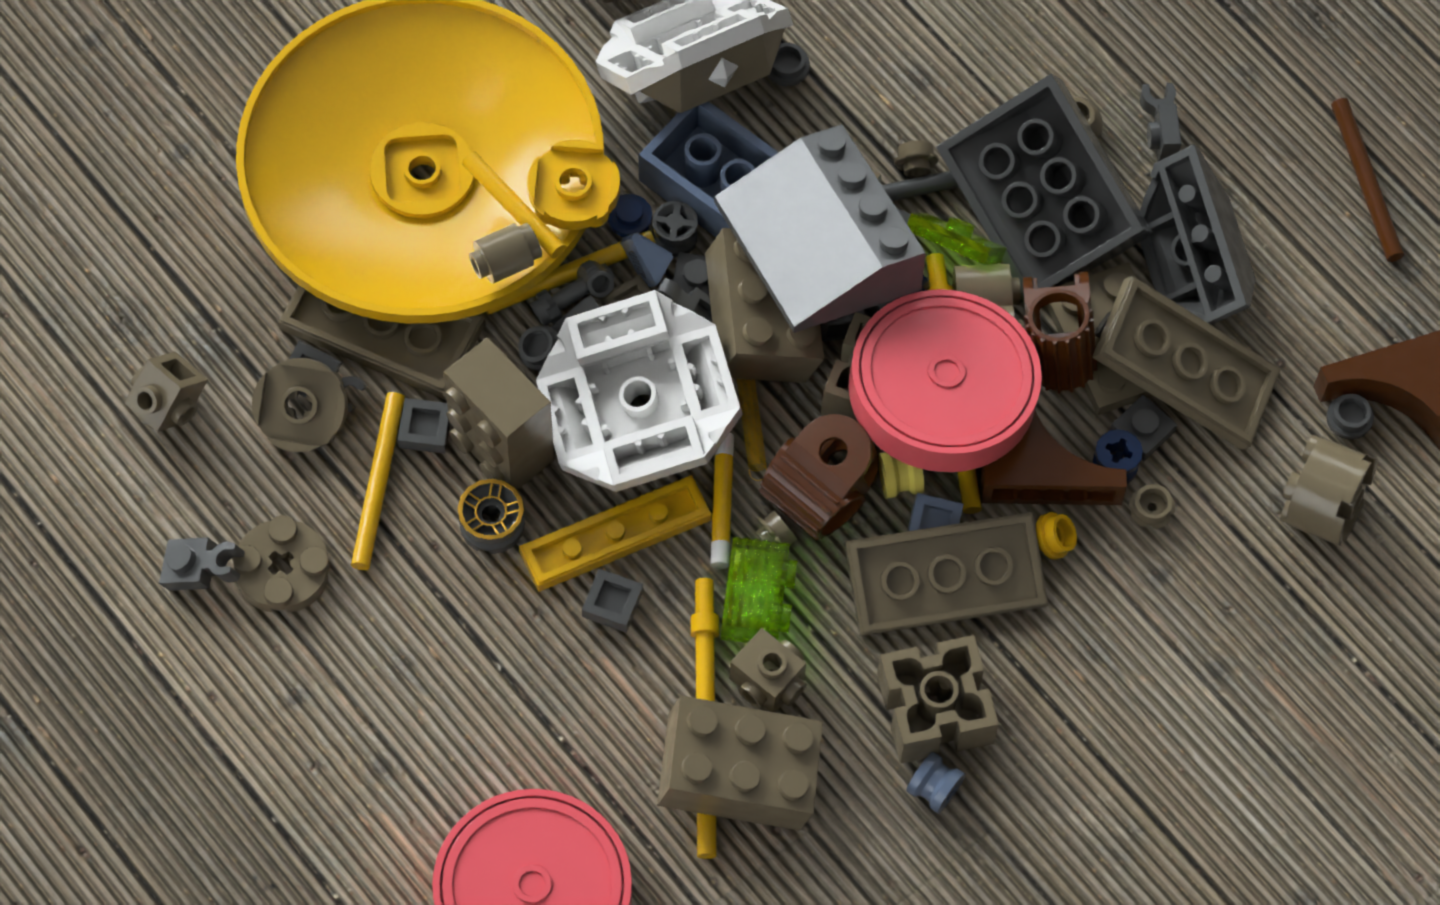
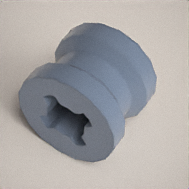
[906,752,966,814]

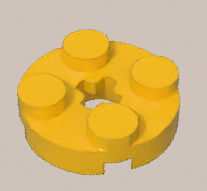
[527,139,620,230]

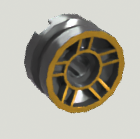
[457,479,525,554]

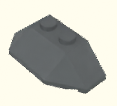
[1140,144,1256,325]

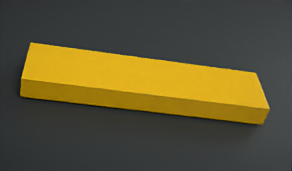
[519,475,711,592]

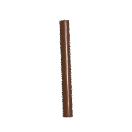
[1331,98,1404,262]

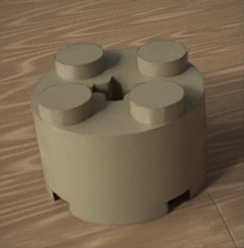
[1280,435,1377,546]

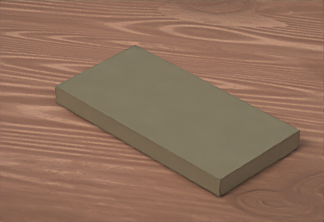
[1092,276,1281,450]
[278,286,486,400]
[844,512,1048,636]

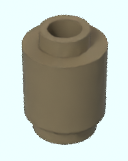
[469,223,542,284]

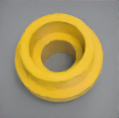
[1035,512,1077,560]

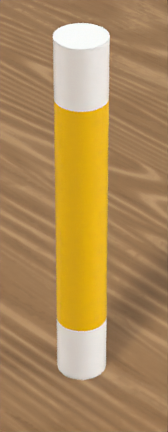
[710,433,734,569]

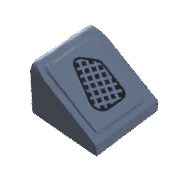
[621,233,674,288]

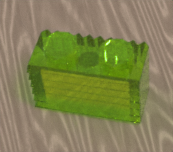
[721,536,798,643]

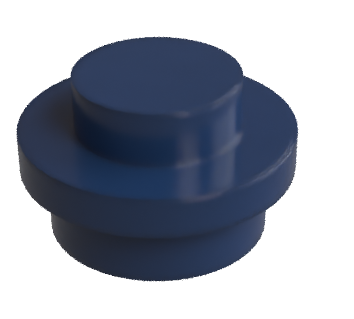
[607,194,652,237]

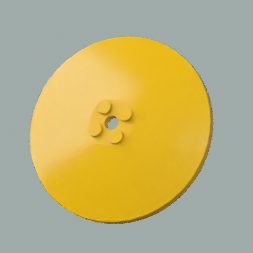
[236,0,604,324]

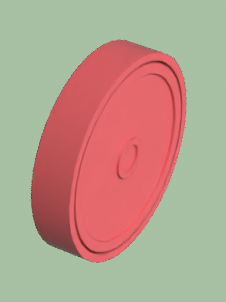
[849,289,1042,472]
[432,789,632,905]

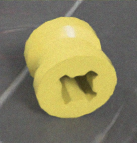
[878,452,924,499]

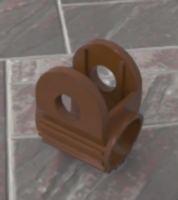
[1023,271,1098,394]
[759,414,879,541]

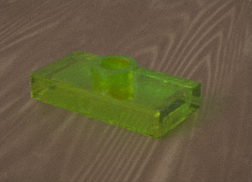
[907,213,1007,264]

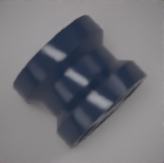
[1092,429,1143,484]

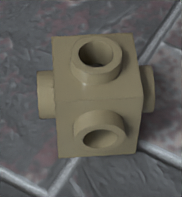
[124,351,208,432]
[729,628,807,712]

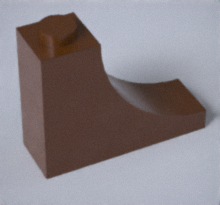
[1313,330,1440,451]
[980,410,1127,505]

